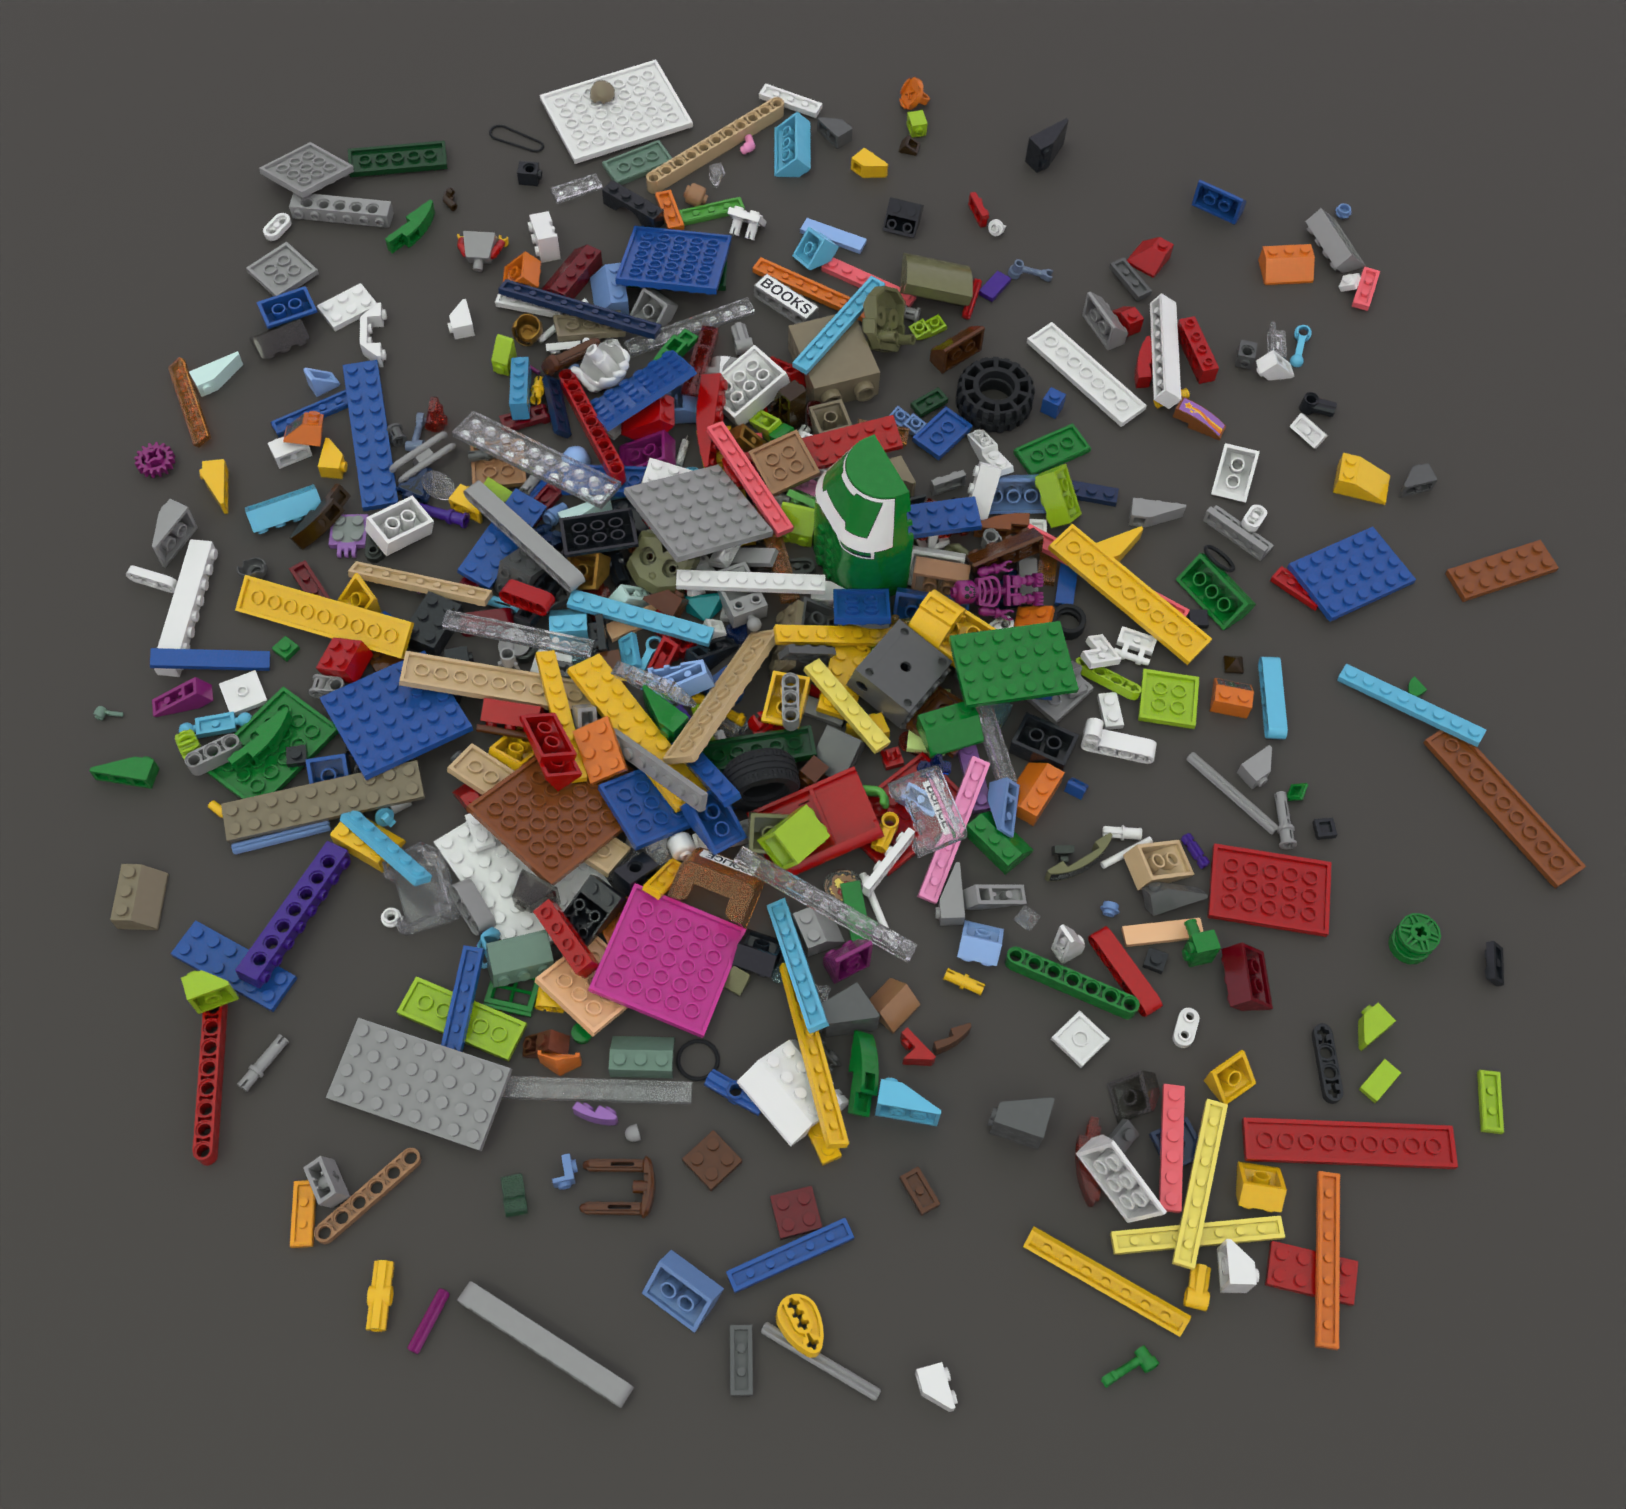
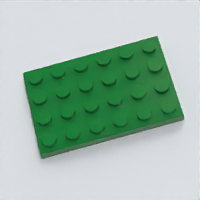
[949,621,1079,708]
[207,686,338,799]

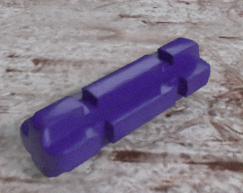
[1181,833,1210,869]

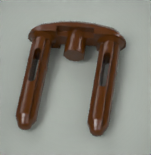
[541,338,601,377]
[579,1156,656,1218]

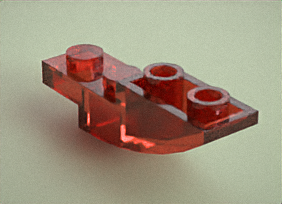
[1075,1116,1102,1207]

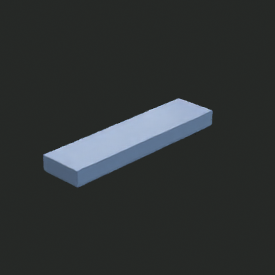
[800,218,867,254]

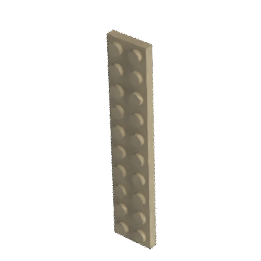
[221,760,425,843]

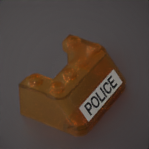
[667,847,766,929]

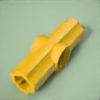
[366,1260,394,1332]

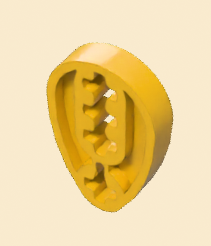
[776,1294,824,1358]

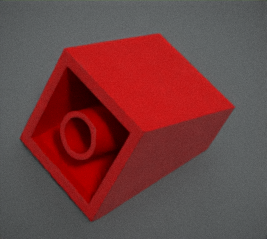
[621,394,675,440]

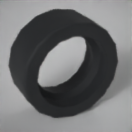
[1052,604,1086,640]

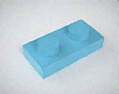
[618,632,642,674]

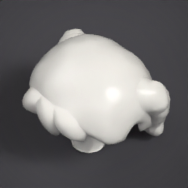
[571,338,630,393]

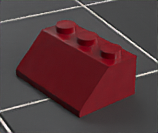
[1221,942,1273,1011]

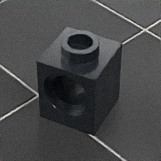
[517,161,543,186]

